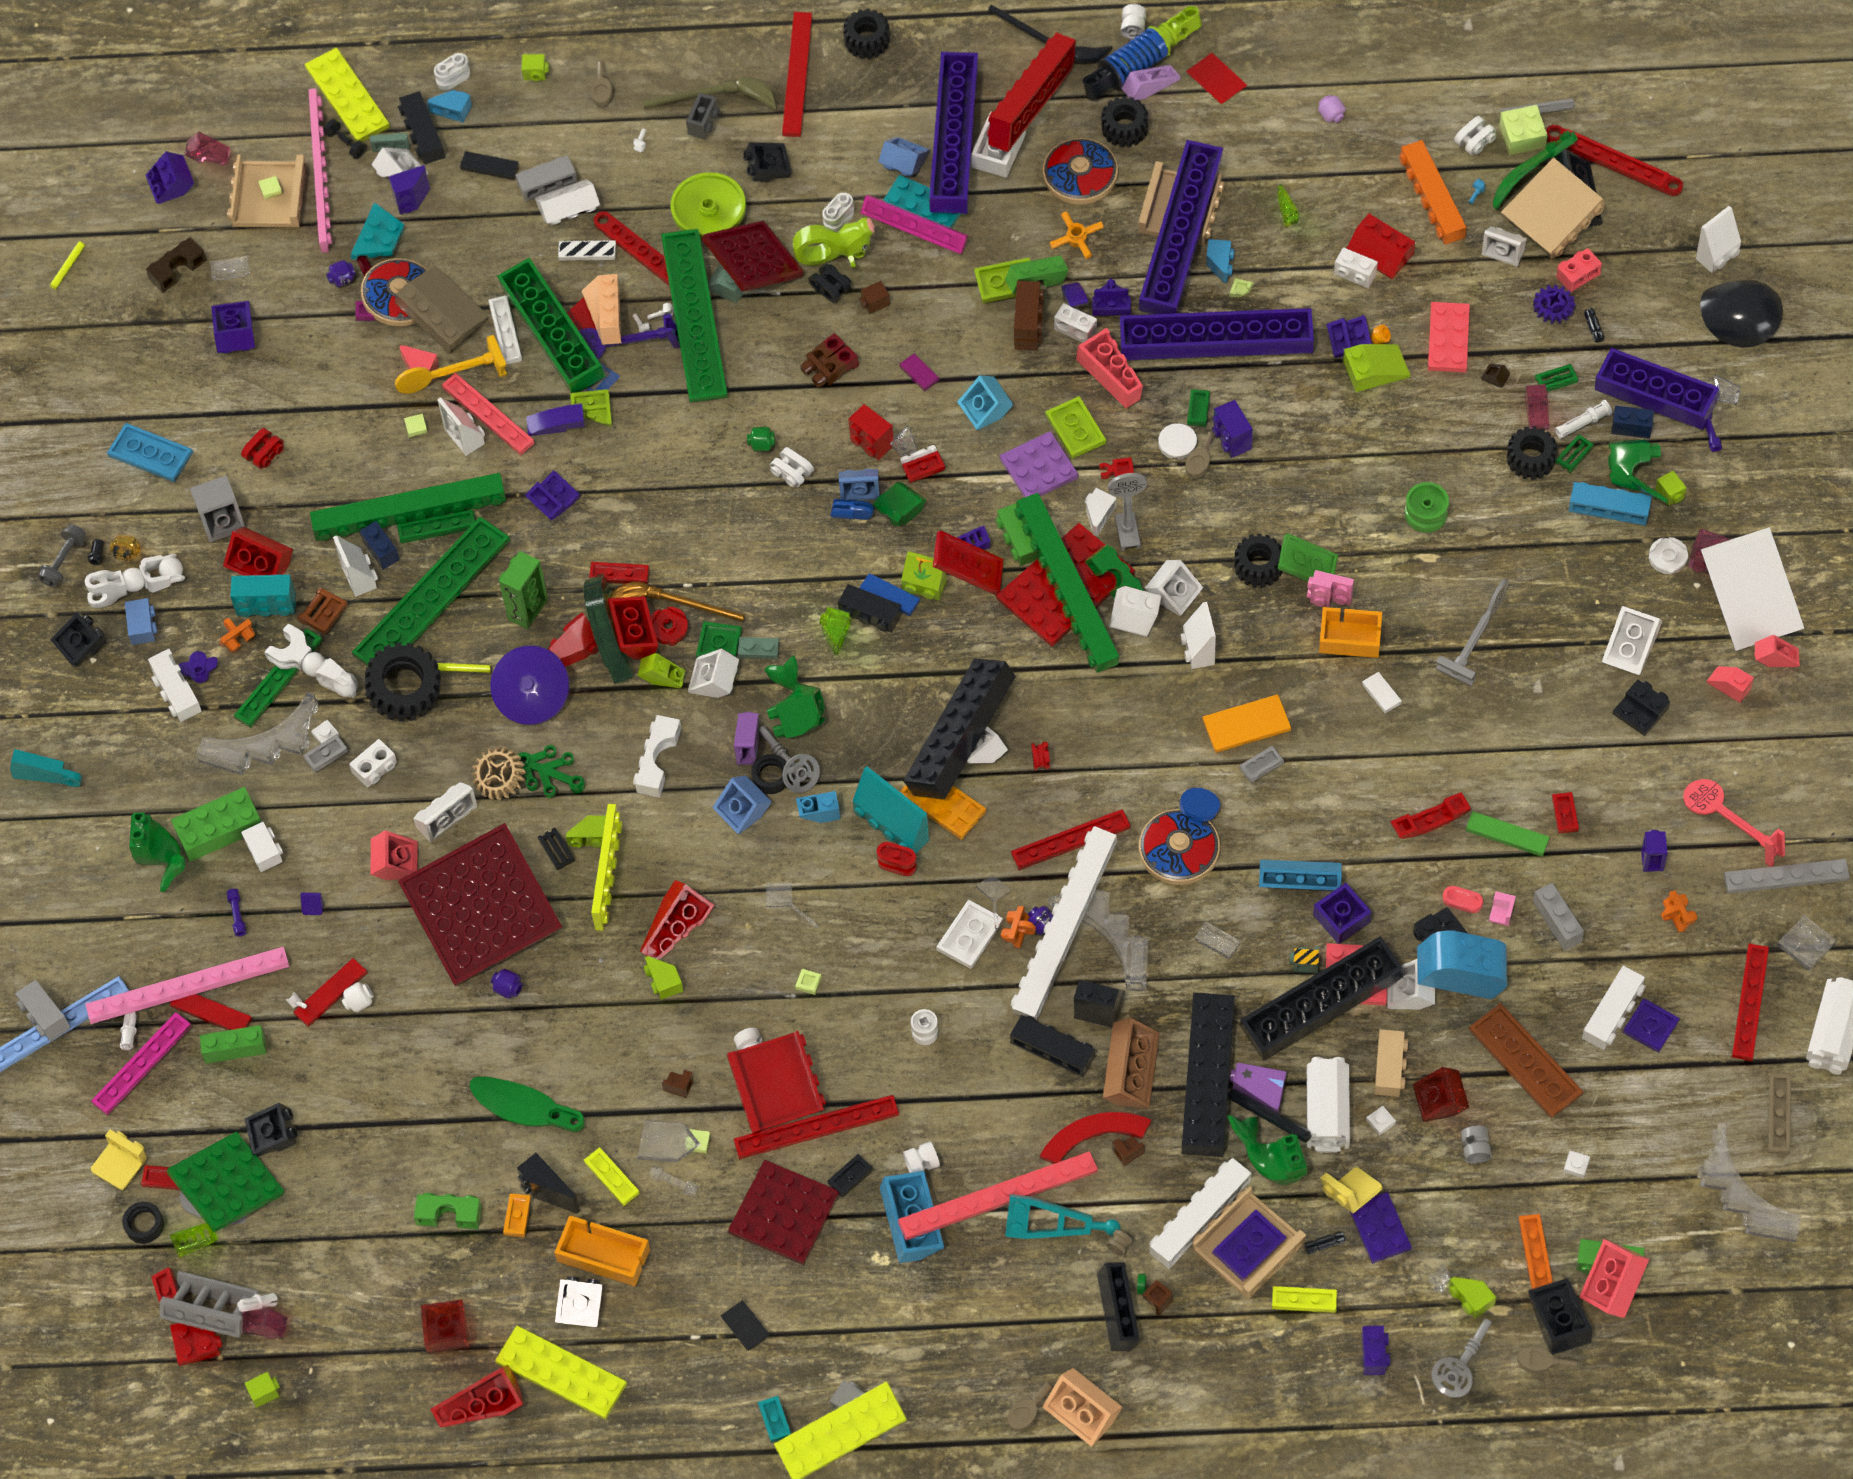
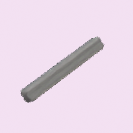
[1501,99,1574,113]

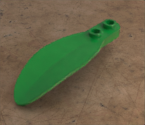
[1493,131,1578,209]
[469,1076,585,1132]

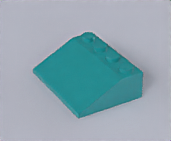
[853,766,929,854]

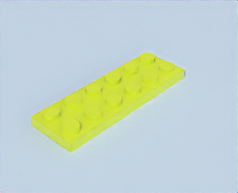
[305,48,390,142]
[591,804,622,931]
[495,1325,627,1420]
[774,1381,907,1479]

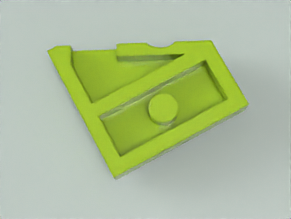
[570,389,612,426]

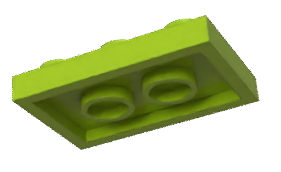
[974,257,1030,304]
[1045,396,1106,459]

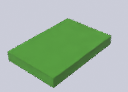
[1278,533,1338,582]

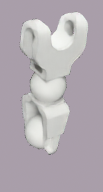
[85,553,185,608]
[264,624,358,698]

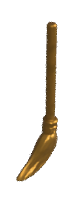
[603,581,745,622]

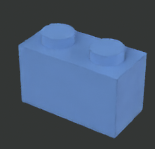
[125,598,158,645]

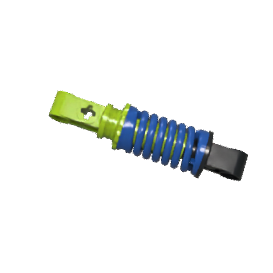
[1083,6,1202,99]

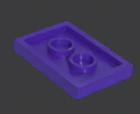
[1349,1192,1412,1264]
[1212,1209,1287,1281]

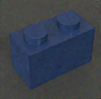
[1611,406,1654,439]
[360,521,399,570]

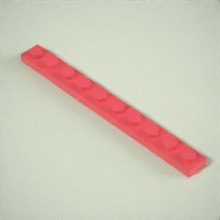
[898,1151,1098,1240]

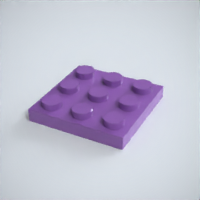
[1000,431,1078,498]

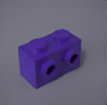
[1361,1325,1390,1375]

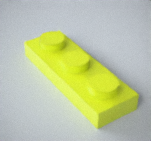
[584,1147,640,1207]
[1272,1286,1337,1313]

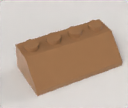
[1103,1017,1160,1109]

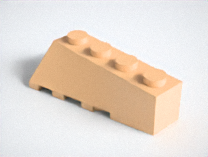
[582,274,621,345]

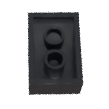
[517,1153,580,1214]
[1528,1278,1592,1355]

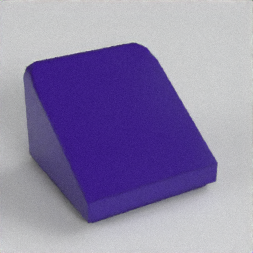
[300,892,324,915]

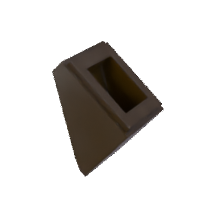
[1481,364,1510,388]

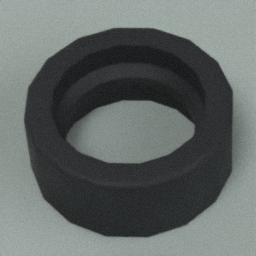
[751,754,789,794]
[122,1201,164,1244]

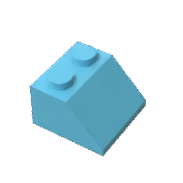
[957,375,1014,430]

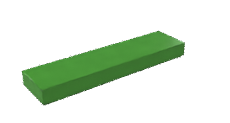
[1466,811,1550,857]

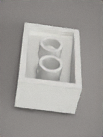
[1696,206,1741,273]
[437,398,485,456]
[333,535,378,597]
[1180,602,1216,669]
[1602,606,1662,675]

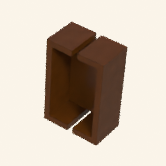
[1014,281,1044,351]

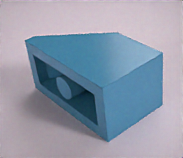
[427,90,472,123]

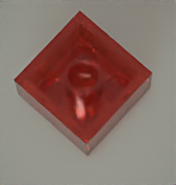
[421,1299,470,1354]

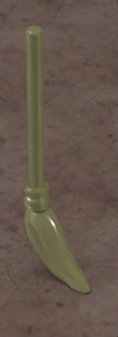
[642,77,776,109]

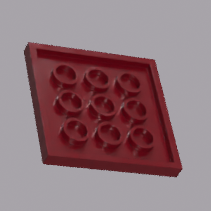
[702,220,804,292]
[728,1159,839,1266]

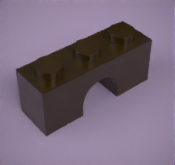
[146,237,207,293]

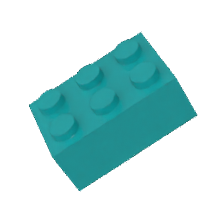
[230,575,296,617]

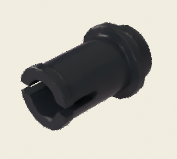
[88,539,105,565]

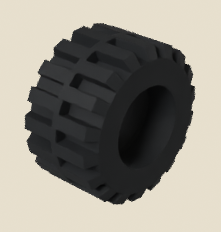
[843,9,890,59]
[1101,96,1148,148]
[1507,426,1557,480]
[1234,534,1282,588]

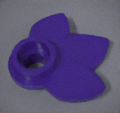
[179,651,218,683]

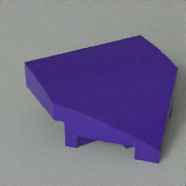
[1092,278,1131,316]

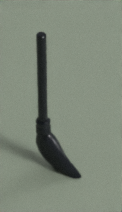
[988,5,1113,63]

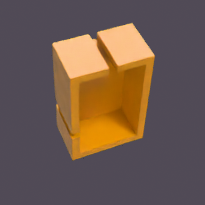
[1319,607,1382,658]

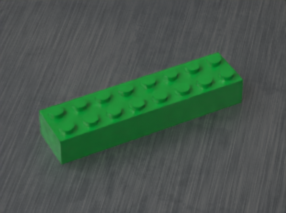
[497,257,606,393]

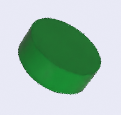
[1137,1273,1146,1295]

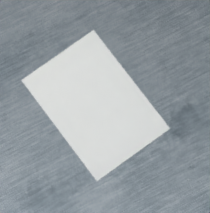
[1701,527,1804,651]

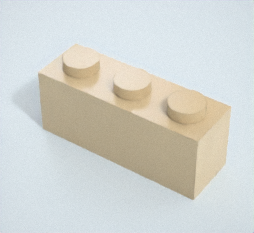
[1374,1029,1408,1097]

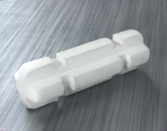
[900,445,937,464]

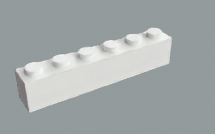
[1149,1158,1252,1269]

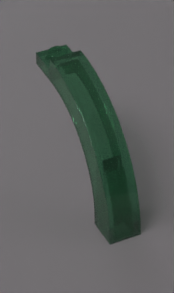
[584,573,634,684]

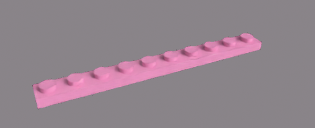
[309,88,332,253]
[85,947,289,1024]

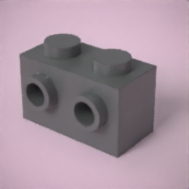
[686,93,720,139]

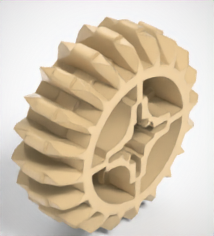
[472,747,526,800]

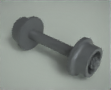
[38,524,86,587]

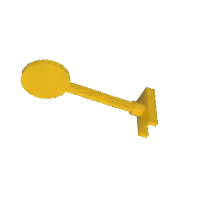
[395,335,507,394]

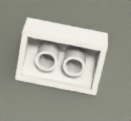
[534,179,600,225]
[413,782,477,843]

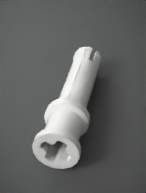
[1555,400,1612,439]

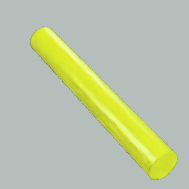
[50,242,85,289]
[437,663,491,673]

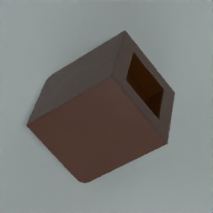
[662,1070,694,1098]
[1112,1136,1145,1166]
[1143,1279,1173,1316]

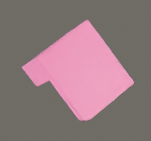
[1489,891,1516,926]

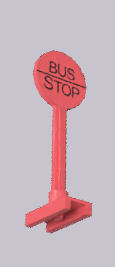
[1683,779,1785,867]

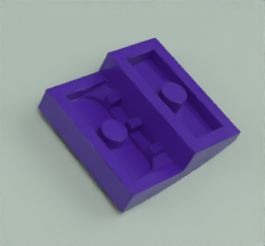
[1327,315,1373,358]
[525,470,581,520]

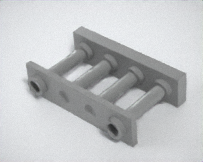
[160,1271,258,1338]

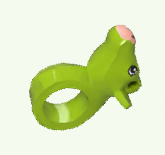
[793,217,875,268]

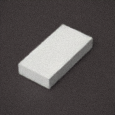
[1362,672,1402,714]

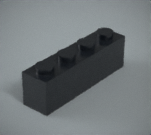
[398,91,445,165]
[1010,1015,1095,1078]
[1097,1263,1140,1351]

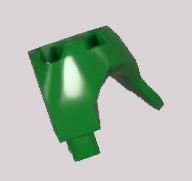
[1608,439,1668,503]
[764,656,826,738]
[129,812,185,893]
[1228,1115,1307,1185]

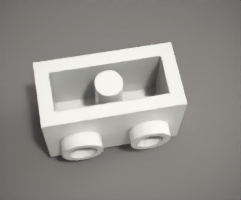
[1334,248,1378,288]
[241,822,283,872]

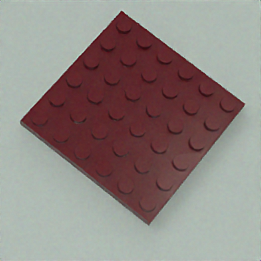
[398,823,563,987]

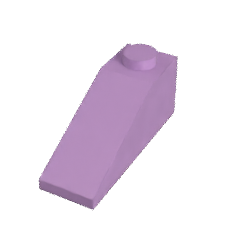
[1122,65,1181,100]

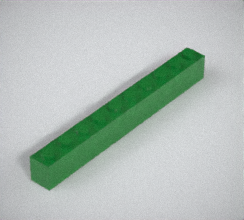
[310,473,506,541]
[1014,493,1120,673]

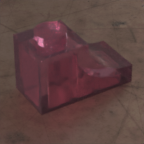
[184,132,230,166]
[1525,384,1549,430]
[242,1308,288,1339]

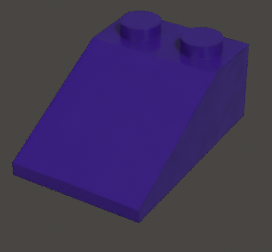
[211,301,255,353]

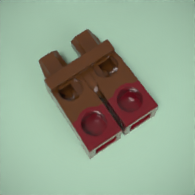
[800,333,859,388]

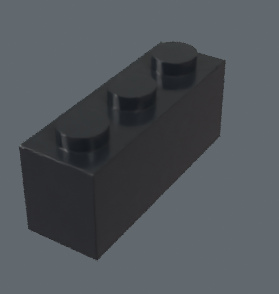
[838,584,902,633]

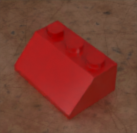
[1346,213,1415,279]
[223,527,293,576]
[607,596,658,660]

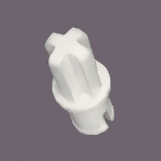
[120,1012,137,1050]
[237,1293,277,1312]

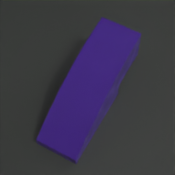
[526,403,585,436]

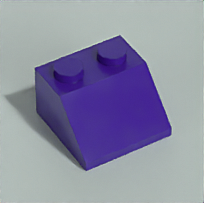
[388,165,430,215]

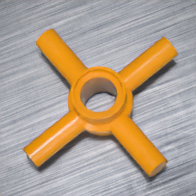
[1049,212,1104,259]

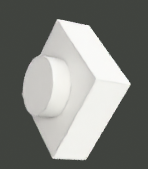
[311,720,340,744]
[1366,1106,1396,1136]
[1563,1151,1590,1178]

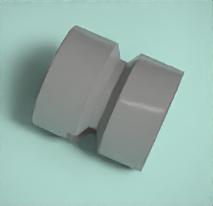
[1461,1126,1492,1164]

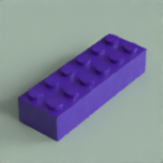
[1595,348,1719,430]

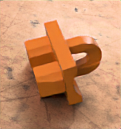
[219,618,255,653]
[1661,890,1697,933]
[1001,906,1036,948]

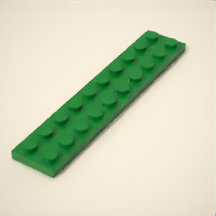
[661,229,727,403]
[352,517,510,666]

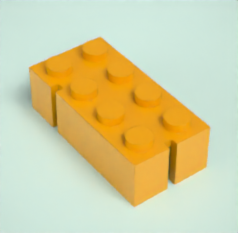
[554,1215,650,1287]

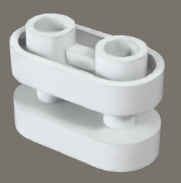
[434,53,470,90]
[1454,116,1497,155]
[822,193,854,232]
[770,447,814,487]

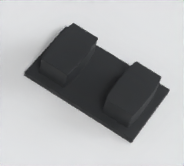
[720,1300,770,1351]

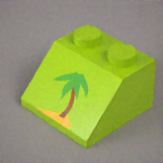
[901,551,947,600]

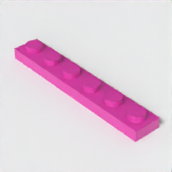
[860,195,968,254]
[91,1012,192,1116]

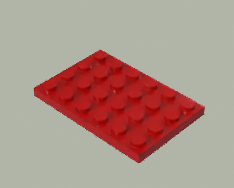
[996,523,1135,647]

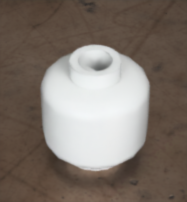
[342,982,374,1013]

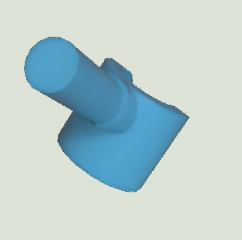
[1468,178,1485,205]

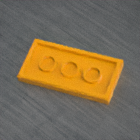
[1202,694,1291,753]

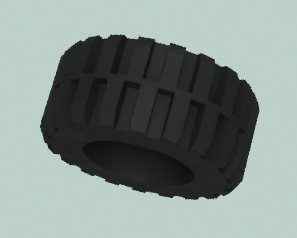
[365,642,441,722]

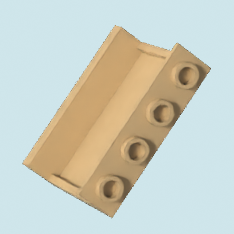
[227,154,307,227]
[1501,158,1605,260]
[1138,161,1225,246]
[1192,1187,1306,1300]

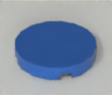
[1179,788,1220,822]

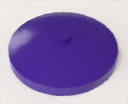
[490,646,570,725]

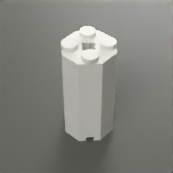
[1806,977,1853,1075]
[1307,1057,1350,1153]

